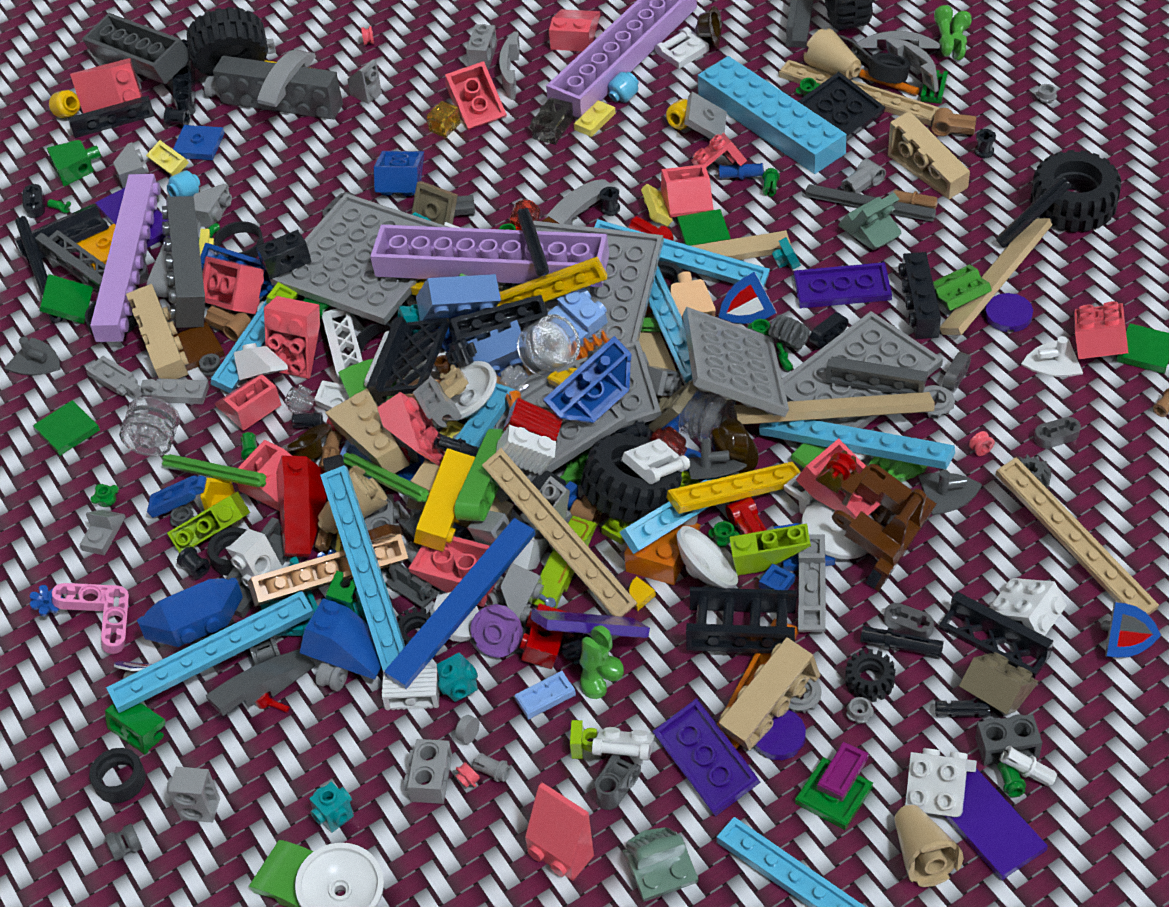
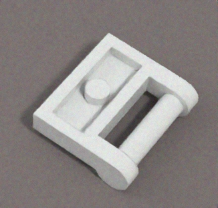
[654,27,709,69]
[622,439,690,484]
[592,727,655,761]

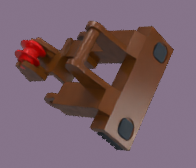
[816,450,937,591]

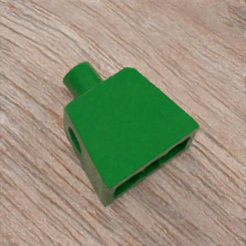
[47,140,101,186]

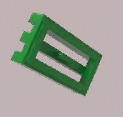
[920,70,948,104]

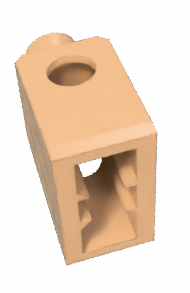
[671,272,716,318]

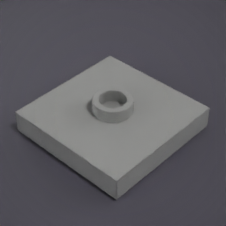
[684,92,727,139]

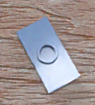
[515,671,576,720]

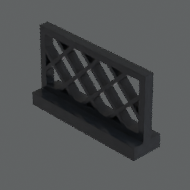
[366,317,450,403]

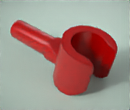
[254,693,290,713]

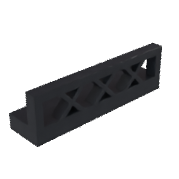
[68,95,155,138]
[14,204,109,264]
[939,591,1054,679]

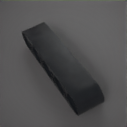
[173,39,196,116]

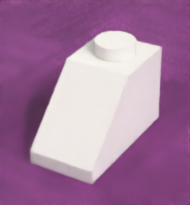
[234,343,288,380]

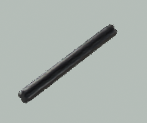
[15,216,63,323]

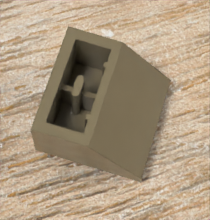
[959,652,1038,715]

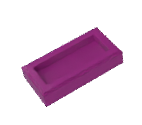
[817,742,869,802]

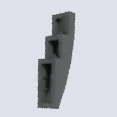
[205,649,315,716]

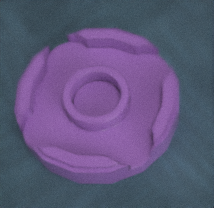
[470,604,523,658]

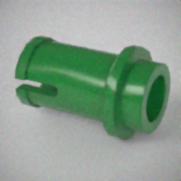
[762,168,780,197]
[240,432,257,460]
[997,762,1026,798]

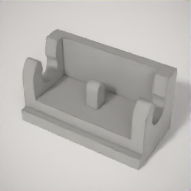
[413,376,462,427]

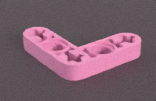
[52,583,129,654]

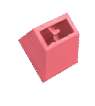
[661,164,714,218]
[215,374,281,431]

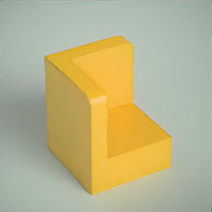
[200,478,235,510]

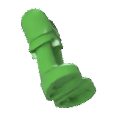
[934,5,972,60]
[579,625,624,699]

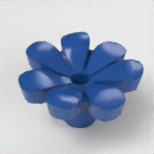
[30,585,63,616]

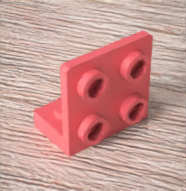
[691,132,747,168]

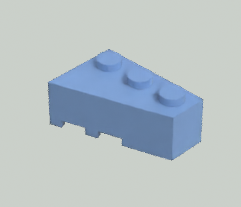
[416,274,501,321]
[449,320,527,374]

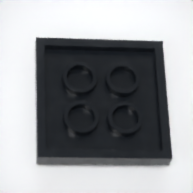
[797,71,886,141]

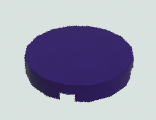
[985,293,1033,332]
[754,710,806,760]

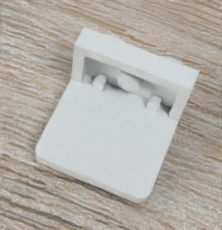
[989,578,1067,636]
[905,748,977,817]

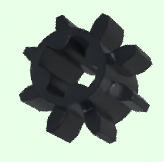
[445,338,477,368]
[562,632,592,665]

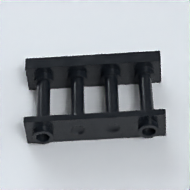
[686,587,796,653]

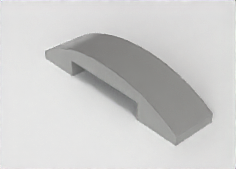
[856,31,940,48]
[499,32,520,100]
[886,38,939,92]
[257,49,316,107]
[545,179,620,225]
[798,534,826,632]

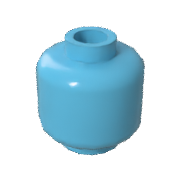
[608,72,639,103]
[167,171,200,197]

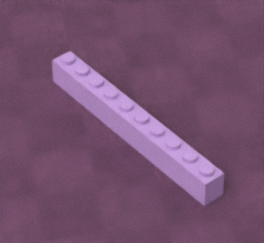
[90,174,161,342]

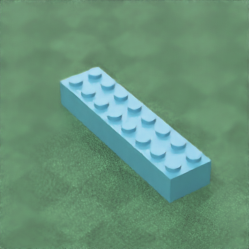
[698,56,847,174]

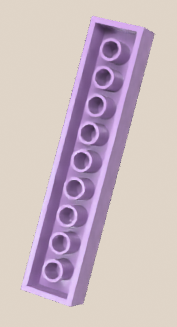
[546,0,697,118]
[370,225,609,287]

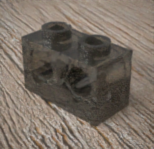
[530,97,574,145]

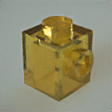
[427,101,461,138]

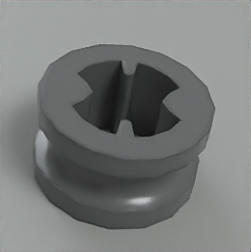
[199,354,221,377]

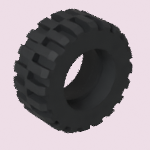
[825,0,873,30]
[186,7,268,76]
[1030,150,1122,232]
[581,433,682,523]

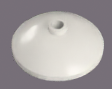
[440,361,497,421]
[801,500,874,559]
[677,526,738,588]
[295,843,384,907]

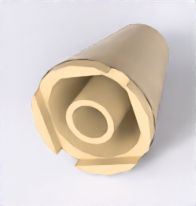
[804,28,861,79]
[318,466,388,534]
[894,805,964,887]

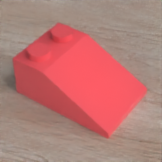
[549,9,600,51]
[70,58,143,113]
[445,61,507,130]
[203,256,264,314]
[796,438,881,519]
[408,536,498,607]
[525,782,594,881]

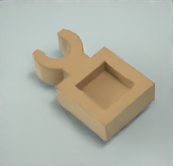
[440,365,469,399]

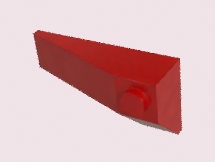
[276,455,327,557]

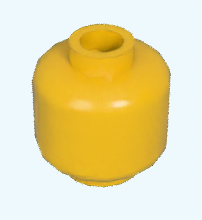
[49,90,80,118]
[666,99,688,130]

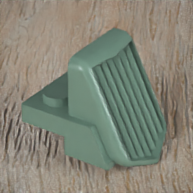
[838,193,901,250]
[622,827,699,902]

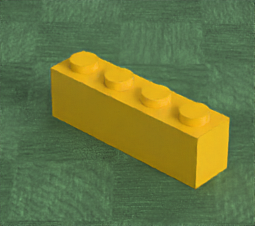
[414,448,475,552]

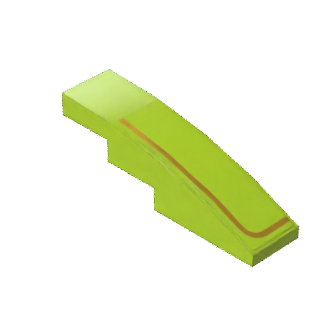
[531,516,597,609]

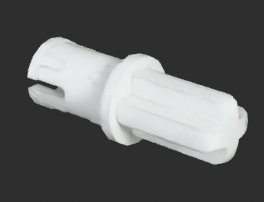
[1000,746,1057,786]

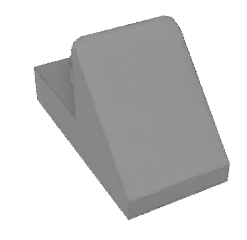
[80,510,126,555]

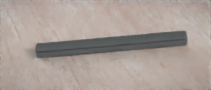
[805,184,936,222]

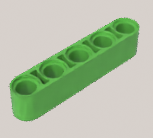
[455,429,504,521]

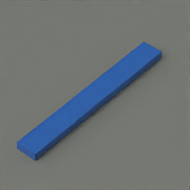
[384,518,536,689]

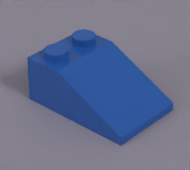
[374,151,424,196]
[300,598,382,680]

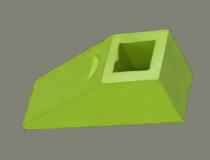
[167,491,251,553]
[730,523,811,576]

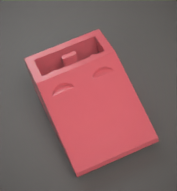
[264,296,320,379]
[1075,301,1128,359]
[377,392,445,467]
[237,440,292,511]

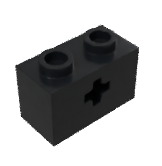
[256,229,312,280]

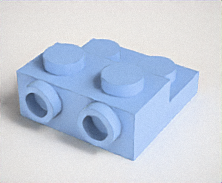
[546,288,608,350]

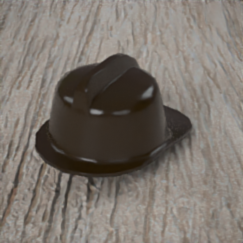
[695,6,722,49]
[711,418,759,473]
[282,424,332,463]

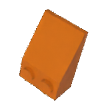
[624,523,701,585]

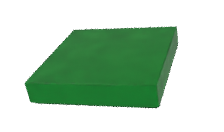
[677,209,731,246]
[39,274,93,324]
[1116,323,1169,374]
[33,400,100,456]
[795,757,873,830]

